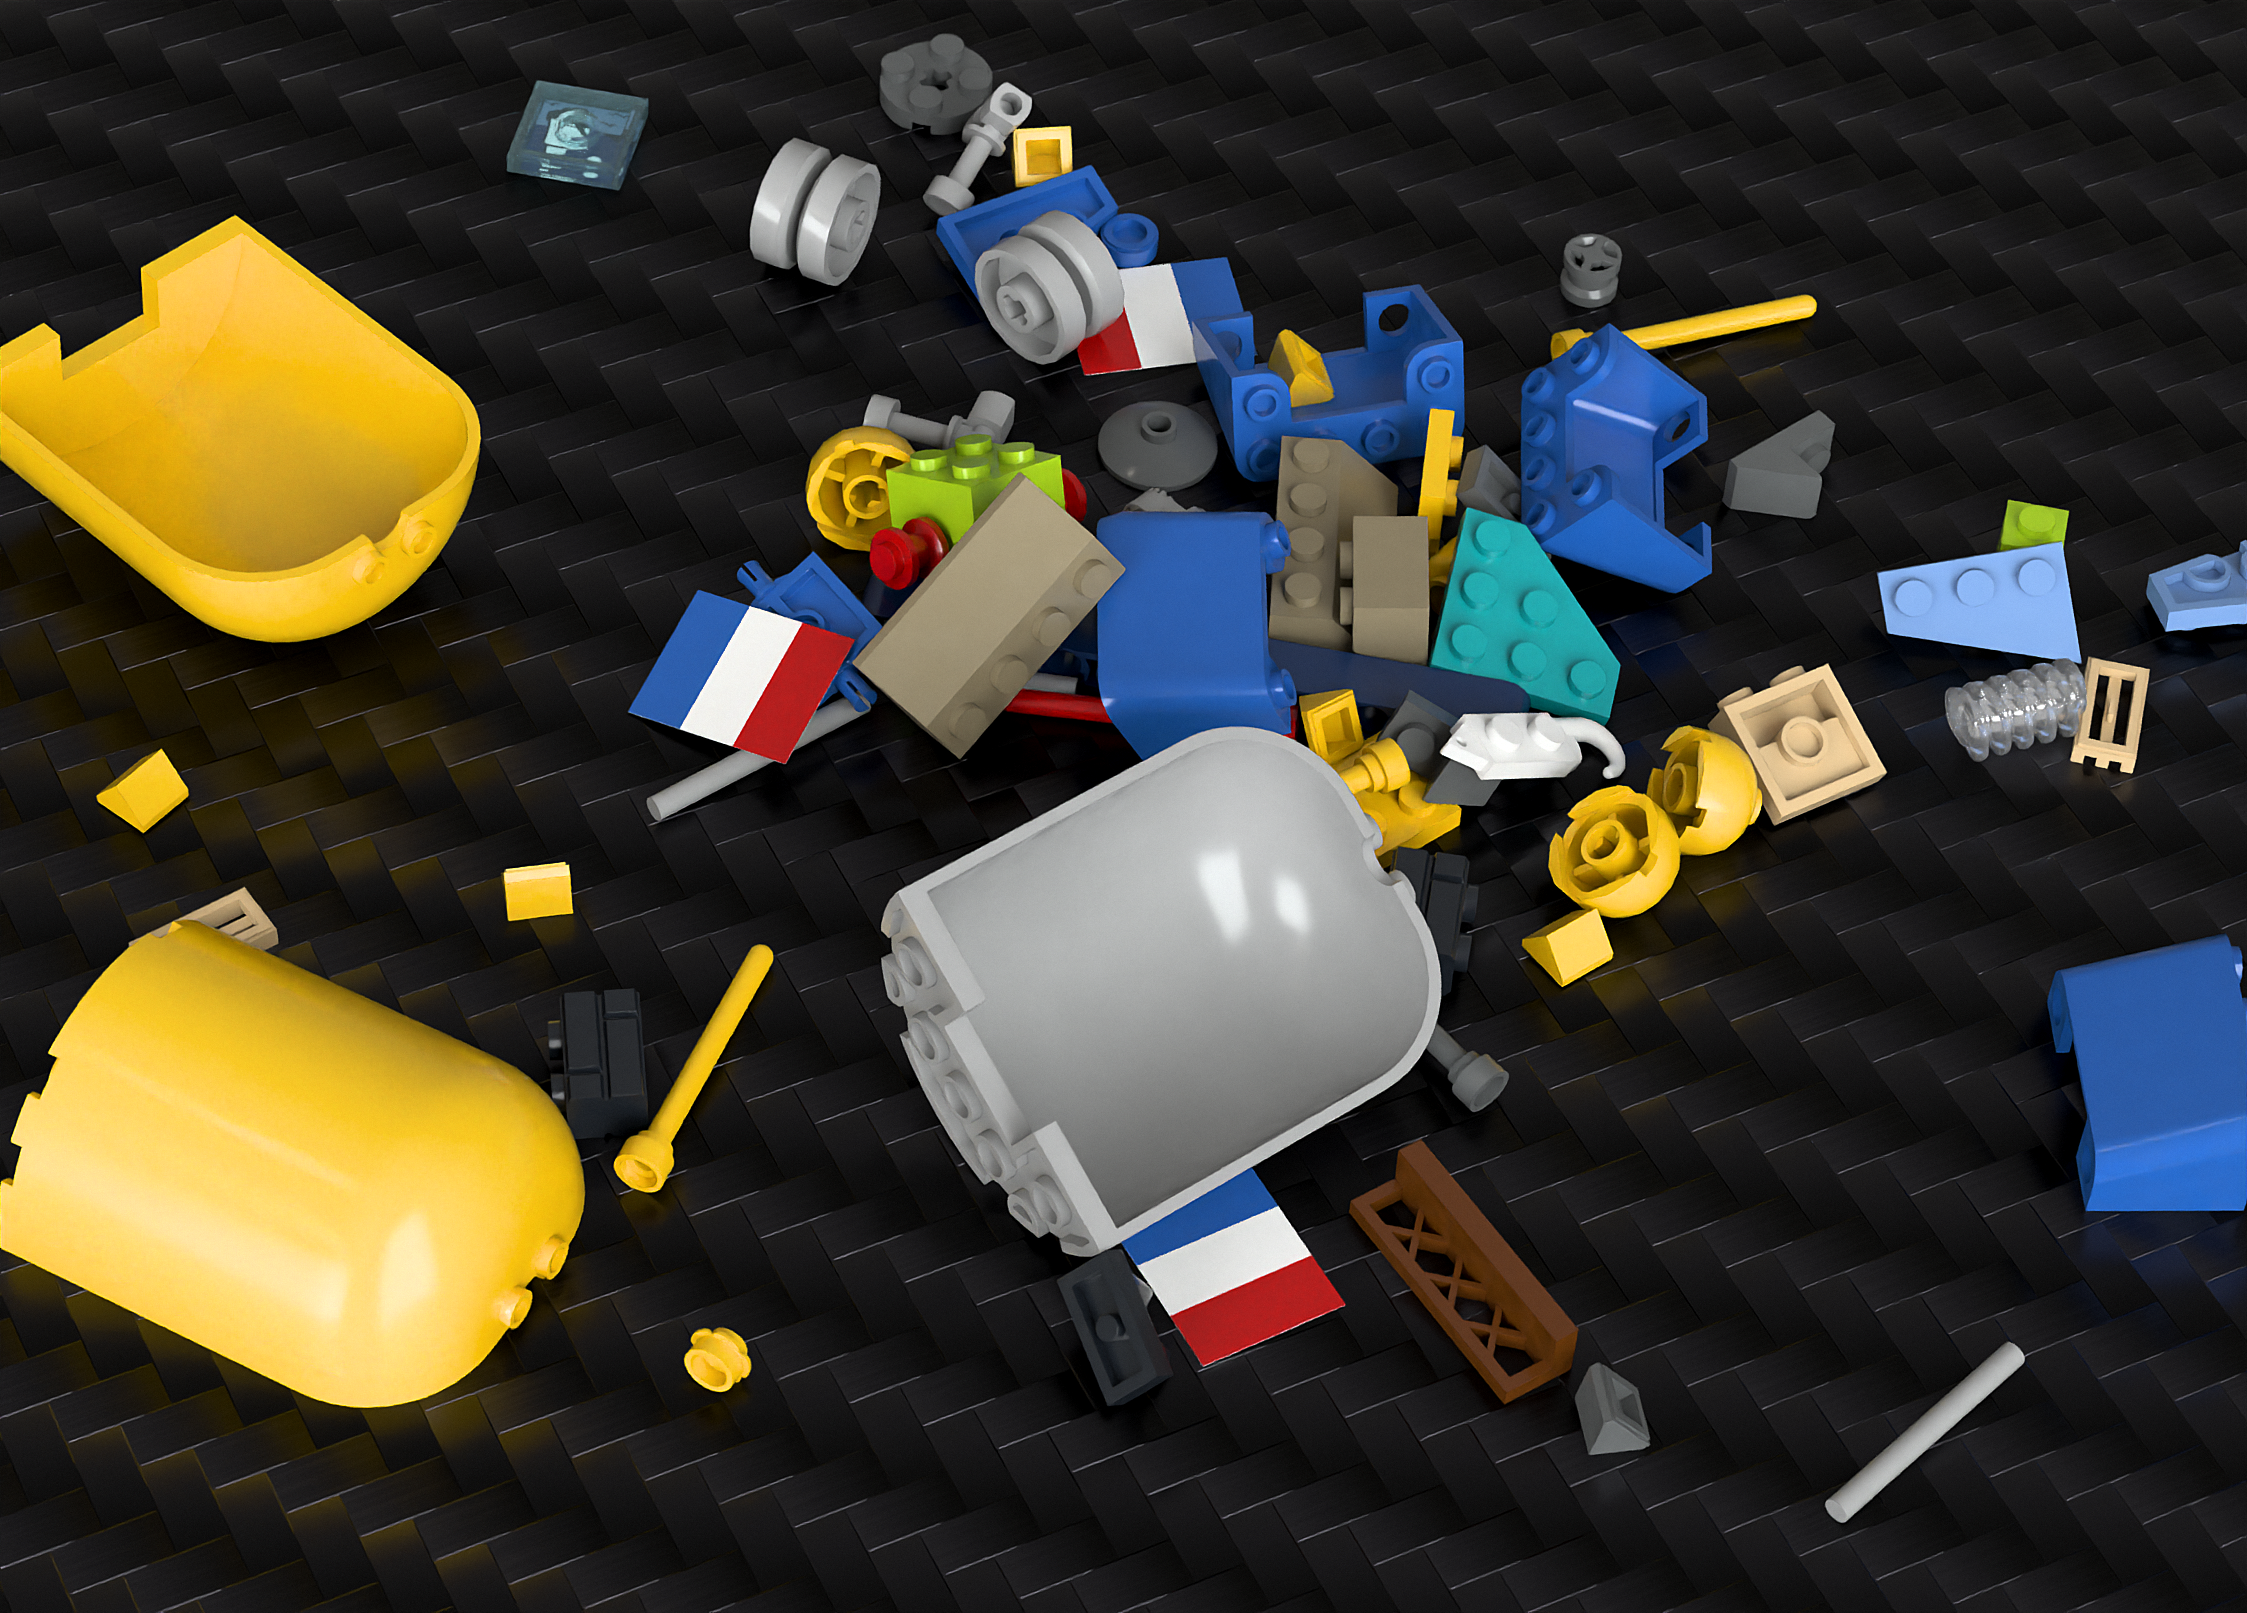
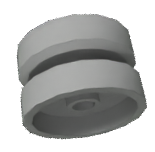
[750,138,880,286]
[975,210,1124,365]

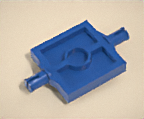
[737,551,883,712]

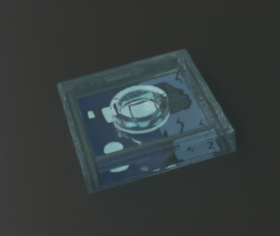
[507,80,648,190]

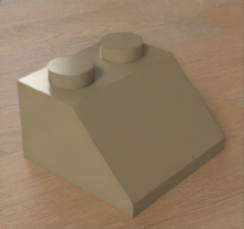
[1340,516,1429,666]

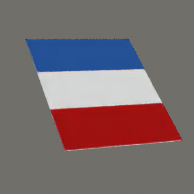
[1077,257,1257,376]
[628,590,855,764]
[1121,1167,1346,1367]

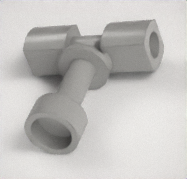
[923,82,1032,217]
[863,391,1015,450]

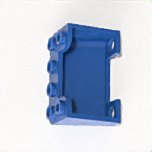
[1192,284,1465,482]
[1521,323,1712,593]
[2047,933,2247,1211]

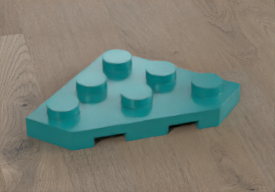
[1427,507,1621,727]

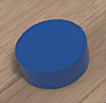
[1100,213,1158,268]

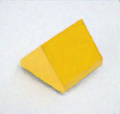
[1010,126,1073,187]
[1267,329,1334,408]
[1299,689,1365,766]
[97,749,189,833]
[501,862,573,921]
[1522,908,1613,987]

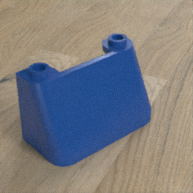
[1097,511,1297,761]

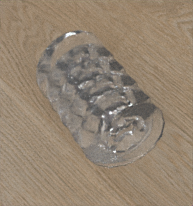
[1945,658,2087,762]

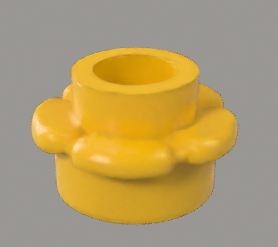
[685,1328,751,1392]

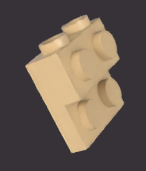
[1708,664,1887,825]

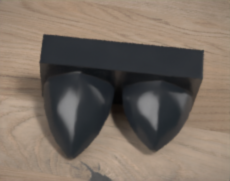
[1057,1249,1174,1406]

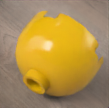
[805,425,915,552]
[1646,725,1762,856]
[1548,785,1681,918]

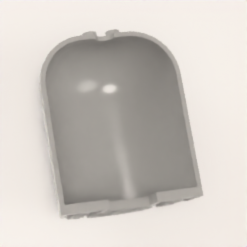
[881,727,1441,1257]

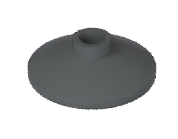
[1098,401,1218,492]

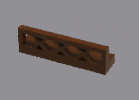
[1349,1139,1579,1404]

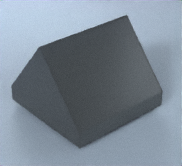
[1575,1362,1650,1455]

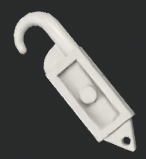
[1440,713,1625,780]

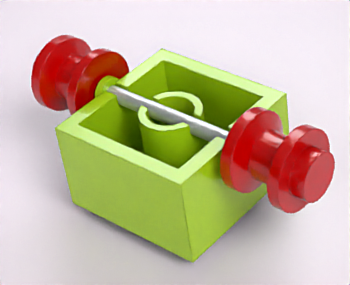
[870,434,1087,590]

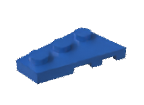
[936,165,1119,305]

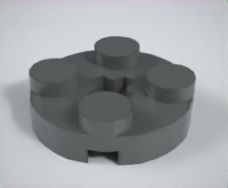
[880,34,993,135]

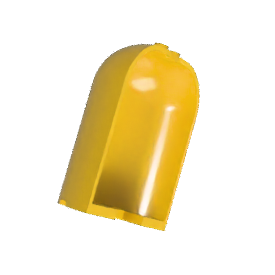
[0,215,481,642]
[0,919,585,1408]

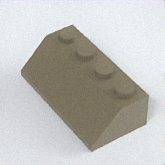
[1268,436,1398,654]
[852,472,1126,759]

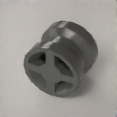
[1559,234,1622,308]

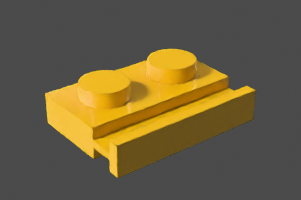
[1418,408,1464,558]

